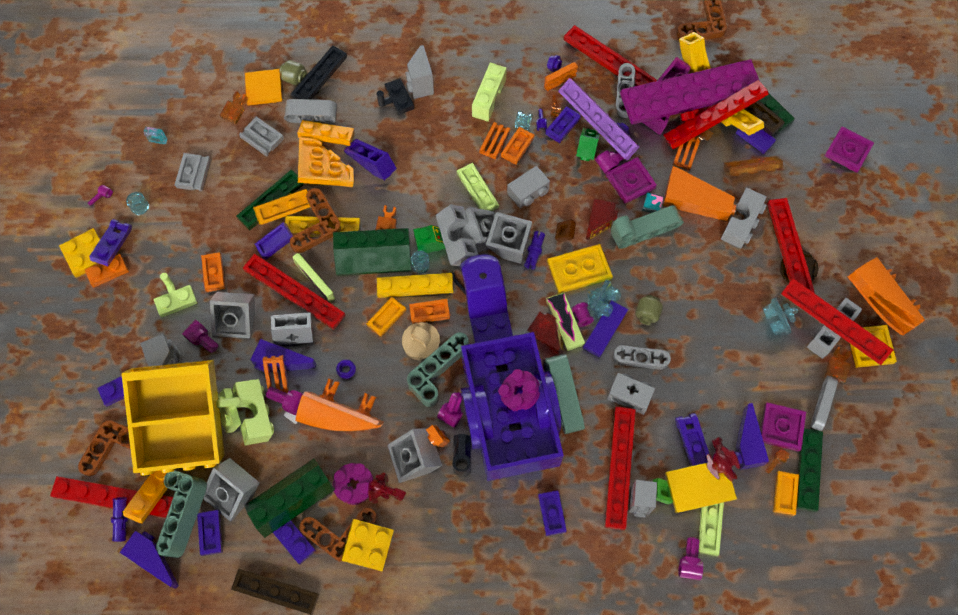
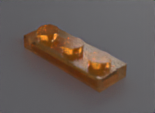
[724,156,783,176]

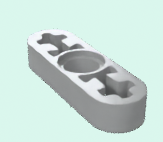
[613,345,671,370]
[810,376,838,431]

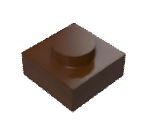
[555,219,576,242]

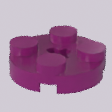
[498,369,540,411]
[333,463,374,505]

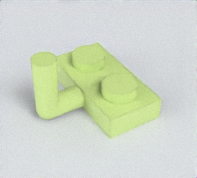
[154,273,198,318]
[216,388,241,433]

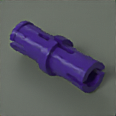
[524,231,545,269]
[111,497,128,542]

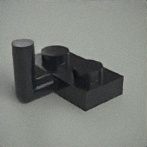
[376,78,414,115]

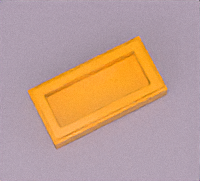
[366,297,406,337]
[773,471,799,516]

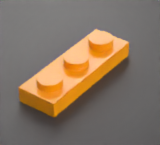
[297,120,354,146]
[253,189,310,225]
[123,470,168,524]

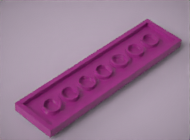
[620,59,760,125]

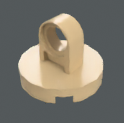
[402,322,440,361]

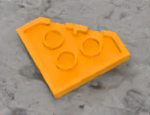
[298,137,354,187]

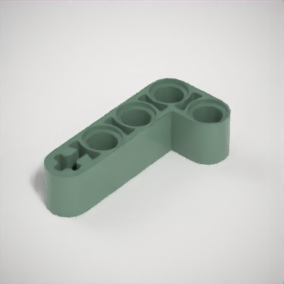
[610,205,684,249]
[407,332,469,407]
[543,354,585,434]
[156,471,207,558]

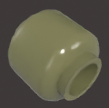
[279,60,307,86]
[635,295,663,325]

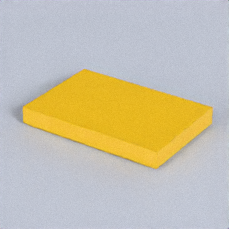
[547,244,613,294]
[665,463,737,513]

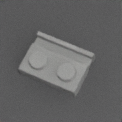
[239,116,284,156]
[174,153,211,191]

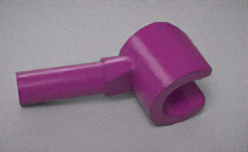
[88,185,113,206]

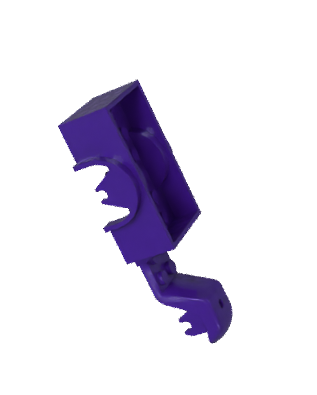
[460,254,564,481]

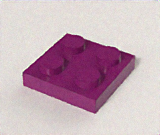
[824,126,874,173]
[606,157,657,204]
[761,402,806,452]

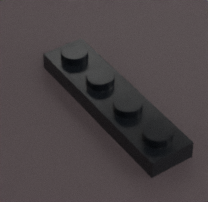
[291,45,347,100]

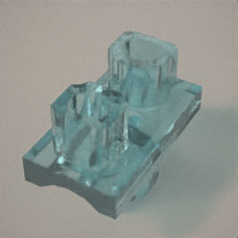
[587,280,621,319]
[762,298,798,335]

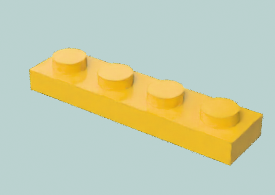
[285,216,360,237]
[377,273,453,298]

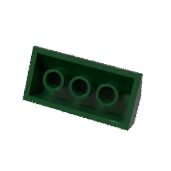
[333,228,411,276]
[244,458,335,538]

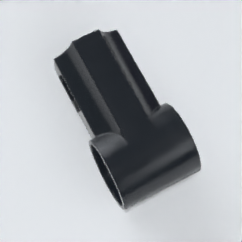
[452,434,471,477]

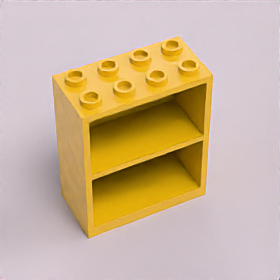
[121,360,225,475]

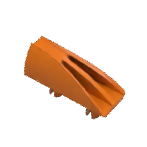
[847,257,925,335]
[295,378,384,431]

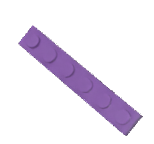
[558,78,640,160]

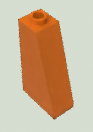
[663,166,736,221]

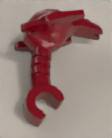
[706,437,740,482]
[368,472,407,504]

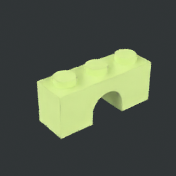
[472,63,507,122]
[232,379,274,445]

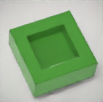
[653,478,673,504]

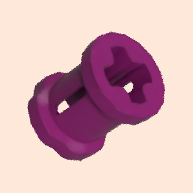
[571,302,594,327]

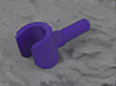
[536,109,547,131]

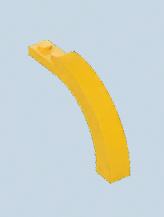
[679,32,764,135]

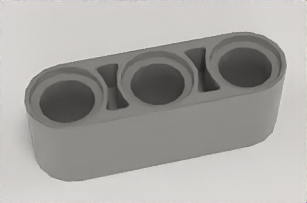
[616,63,635,118]
[284,99,337,124]

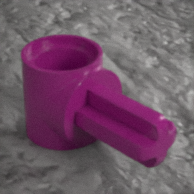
[595,150,624,175]
[182,319,219,353]
[266,387,303,415]
[437,392,463,428]
[678,537,703,581]

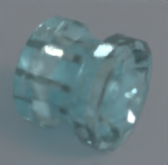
[514,110,533,131]
[126,192,149,215]
[411,251,430,274]

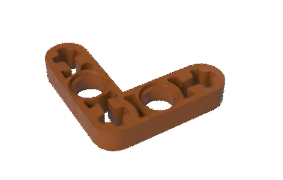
[677,0,727,39]
[290,188,341,253]
[78,420,131,477]
[299,508,377,562]

